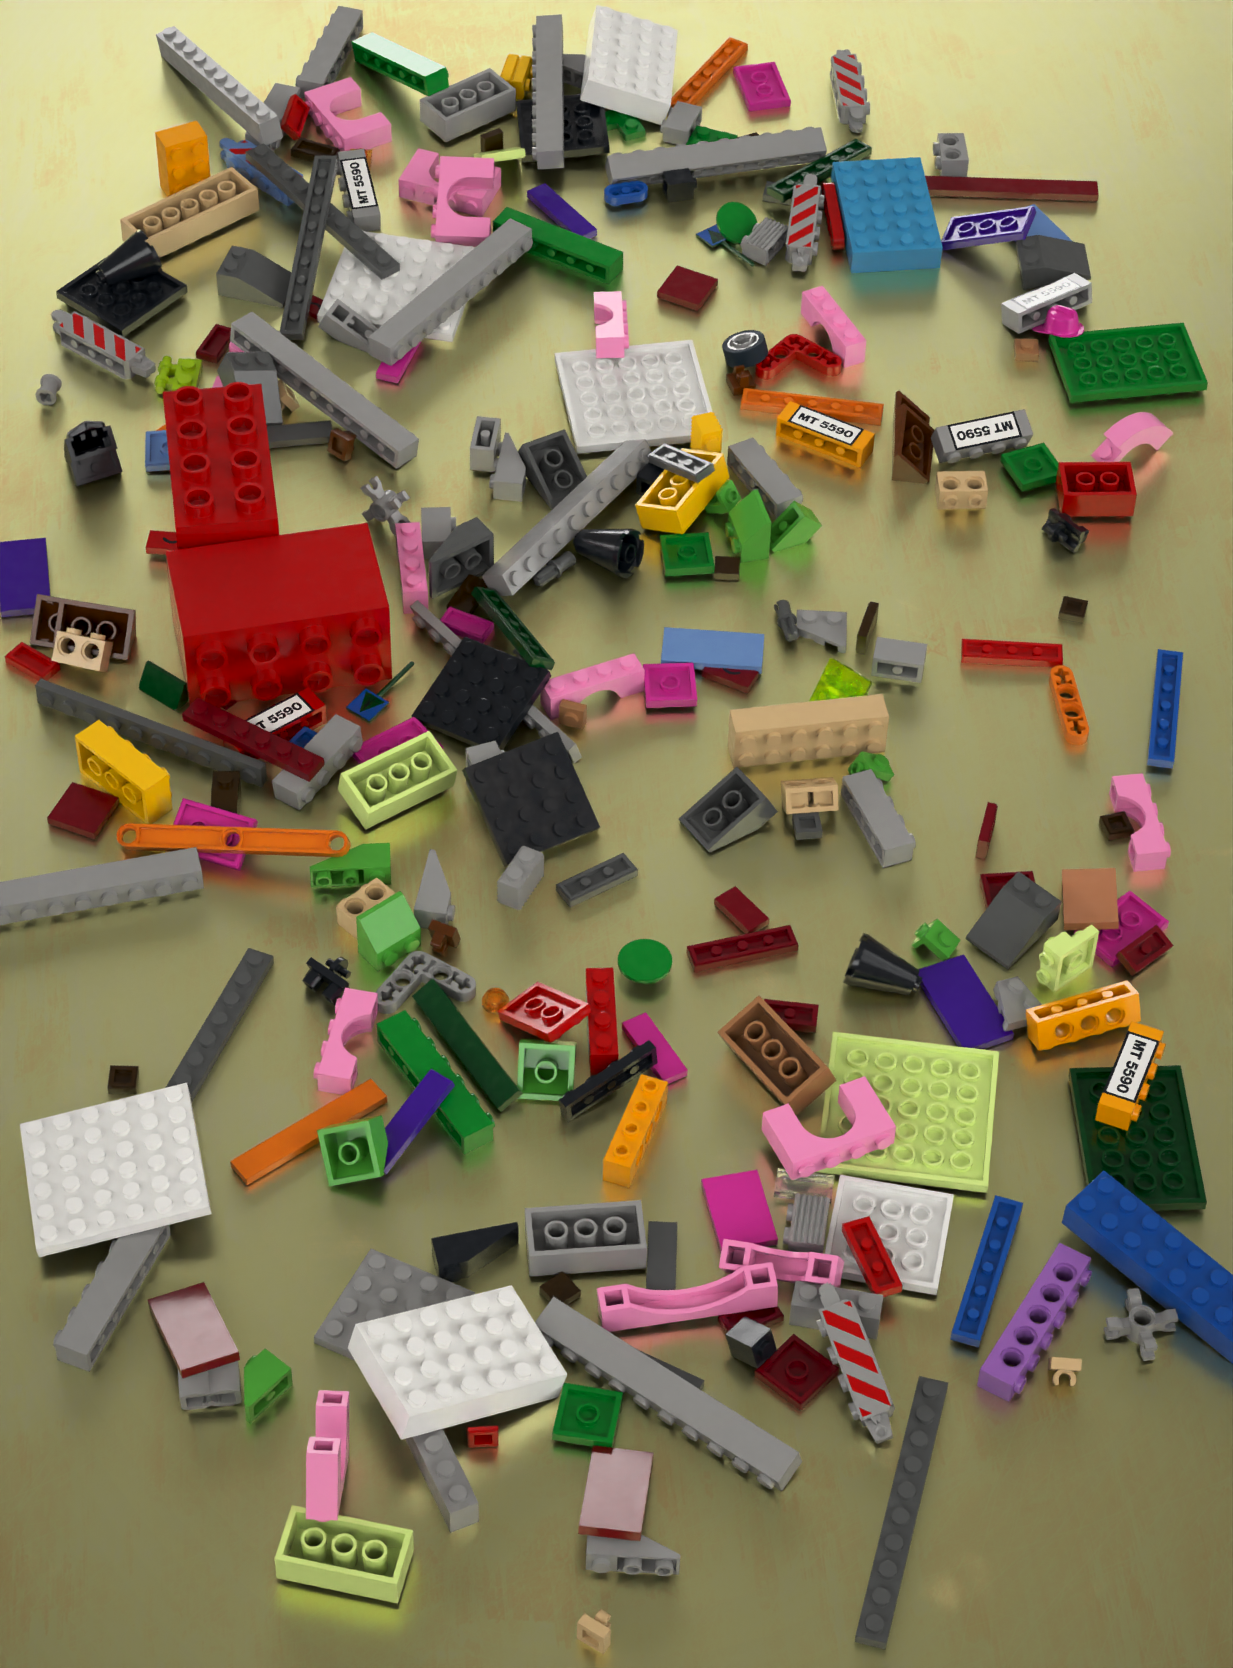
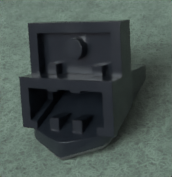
[64,421,123,486]

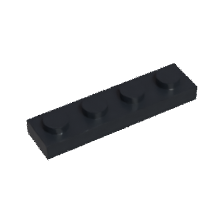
[559,1040,658,1122]

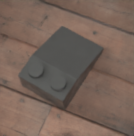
[1016,235,1091,290]
[216,246,291,308]
[217,352,283,426]
[518,429,587,510]
[429,517,494,599]
[679,767,778,853]
[966,872,1062,969]

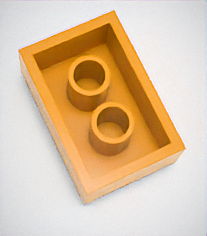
[155,120,211,197]

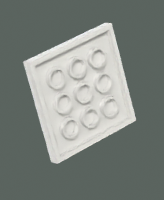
[824,1175,954,1295]

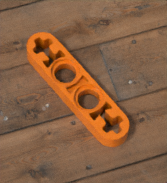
[1049,665,1089,746]

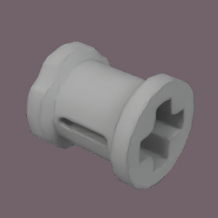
[35,374,62,405]

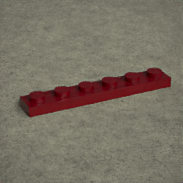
[182,697,325,782]

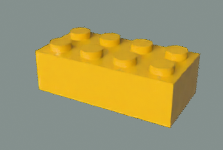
[635,448,729,534]
[75,720,173,824]

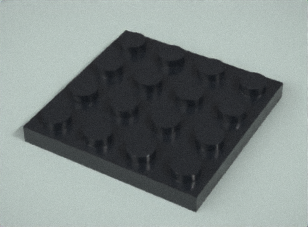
[516,94,610,162]
[56,255,188,337]
[411,637,551,750]
[462,732,600,867]

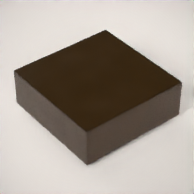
[481,128,503,152]
[714,556,740,580]
[1058,596,1088,624]
[1099,811,1134,841]
[107,1065,139,1094]
[540,1271,581,1305]

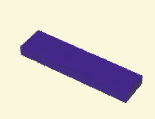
[527,183,597,239]
[384,1069,455,1175]

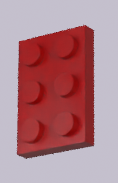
[497,981,592,1043]

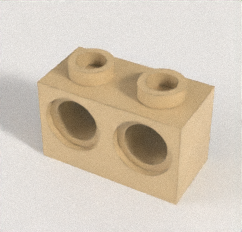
[935,471,988,509]
[51,627,113,672]
[781,777,839,814]
[336,878,395,939]

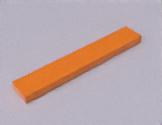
[670,37,748,108]
[740,388,884,426]
[230,1079,387,1185]

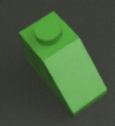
[770,501,822,552]
[244,1348,293,1424]

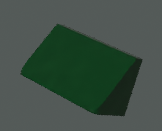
[139,661,188,711]

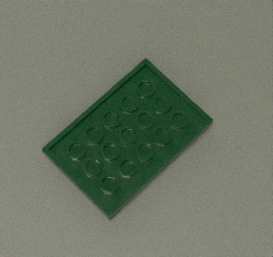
[1069,1065,1207,1211]

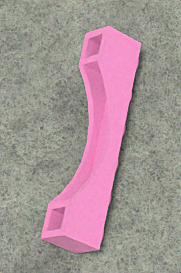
[597,1262,778,1332]

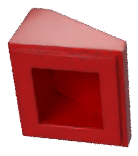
[467,1426,499,1448]

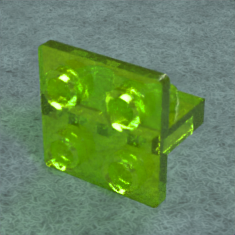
[809,658,872,702]

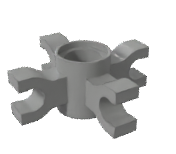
[360,476,411,536]
[1104,1288,1178,1361]

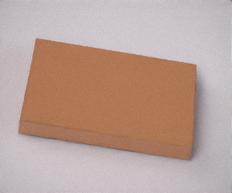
[1062,868,1119,930]

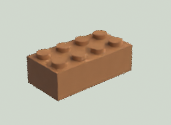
[718,996,837,1116]

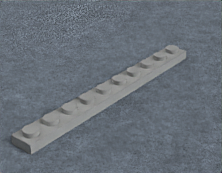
[410,600,582,764]

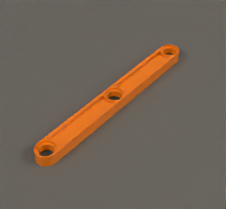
[116,823,351,857]

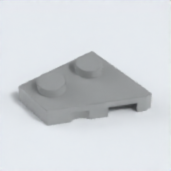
[796,610,847,653]
[993,976,1042,1032]

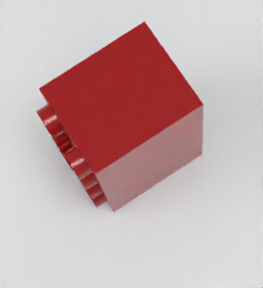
[163,382,279,549]
[165,523,392,708]

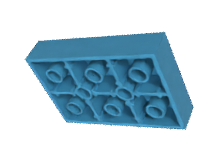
[831,157,943,273]

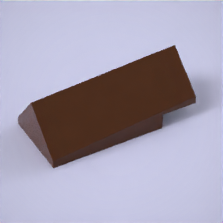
[892,391,934,484]
[30,594,136,660]

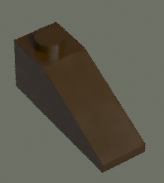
[211,771,241,814]

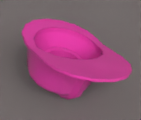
[1032,305,1084,338]

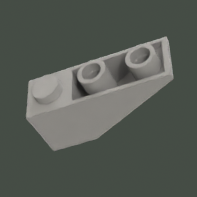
[489,432,526,502]
[586,1534,680,1576]

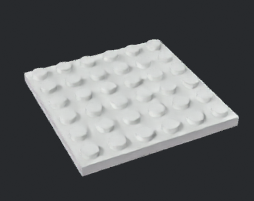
[317,230,475,342]
[555,340,712,454]
[20,1083,212,1257]

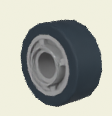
[722,330,768,368]

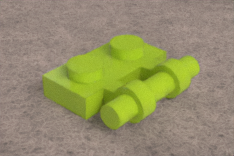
[154,356,203,394]

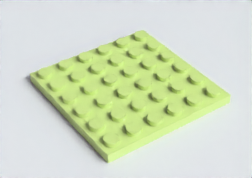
[817,1032,999,1193]

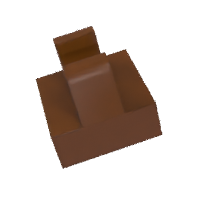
[726,365,756,396]
[327,428,357,462]
[428,919,461,955]

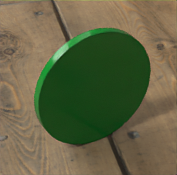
[716,202,758,244]
[618,939,672,984]

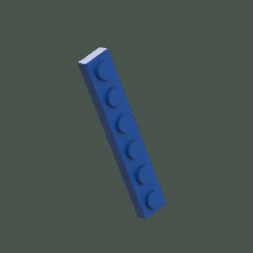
[1147,649,1183,769]
[950,1195,1023,1348]

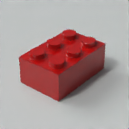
[1055,462,1137,517]

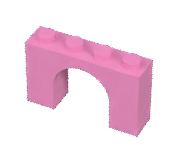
[304,77,392,152]
[399,148,501,217]
[431,156,495,247]
[761,1076,896,1180]
[306,1390,349,1522]

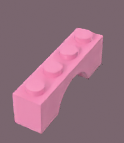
[801,286,867,368]
[594,291,629,358]
[395,522,428,614]
[540,653,645,720]
[1109,773,1171,872]
[314,988,378,1095]
[719,1239,844,1288]

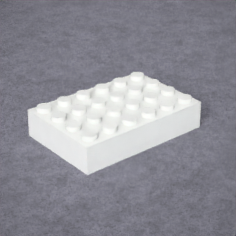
[580,5,678,125]
[348,1285,567,1440]

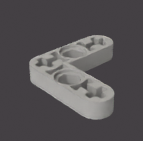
[375,951,476,1014]

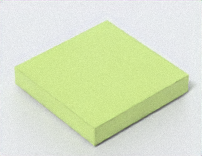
[473,147,526,162]

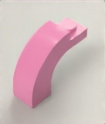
[1091,412,1173,462]

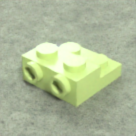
[1036,925,1099,992]

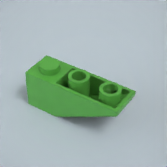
[310,843,391,887]

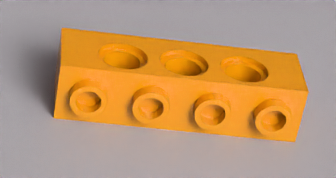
[1026,981,1141,1051]
[603,1074,668,1188]

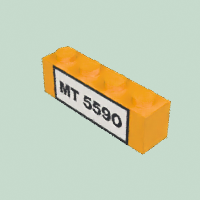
[776,401,875,468]
[1095,1021,1166,1131]

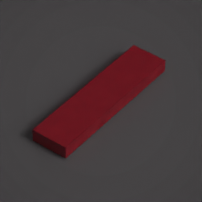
[686,925,798,972]

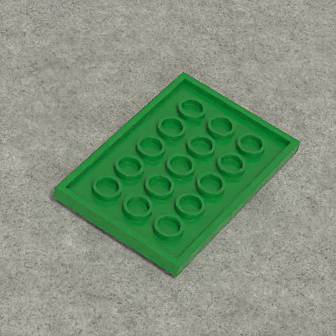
[1048,322,1208,403]

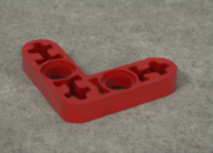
[755,334,842,380]

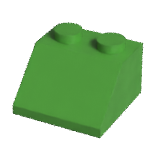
[724,489,771,563]
[356,891,421,971]
[517,1039,577,1101]
[317,1115,388,1186]

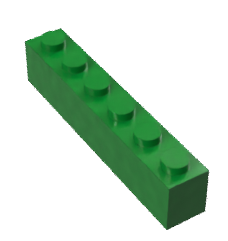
[351,32,449,96]
[493,207,623,284]
[376,1010,495,1155]

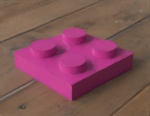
[643,663,697,708]

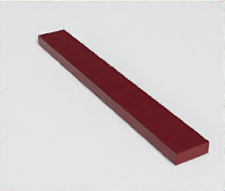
[925,176,1099,201]

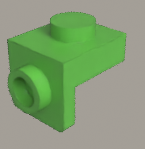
[704,480,742,514]
[848,751,894,782]
[912,919,960,961]

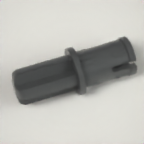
[532,551,576,586]
[774,600,799,642]

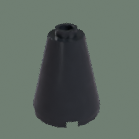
[96,230,163,286]
[573,529,644,578]
[843,933,922,996]

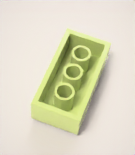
[338,731,457,830]
[274,1505,414,1603]

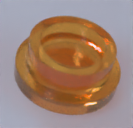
[482,988,509,1014]

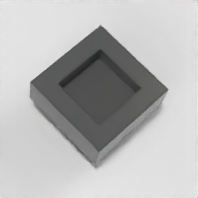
[792,812,823,840]

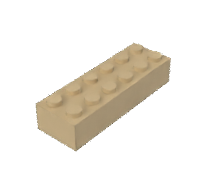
[120,167,259,258]
[728,694,889,768]

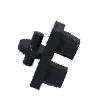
[1042,508,1089,553]
[302,957,351,1005]

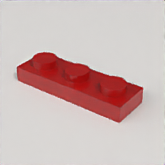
[841,1216,903,1297]

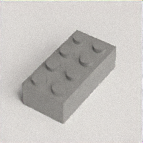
[420,68,516,142]
[525,1200,647,1277]

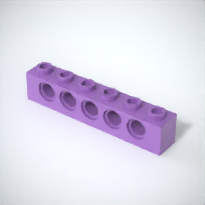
[977,1243,1092,1402]

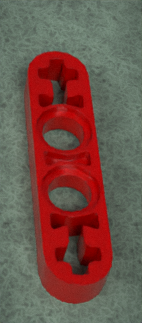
[821,182,845,250]

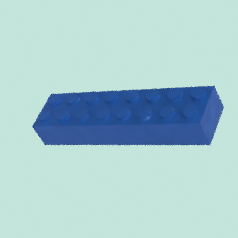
[1062,1171,1233,1364]

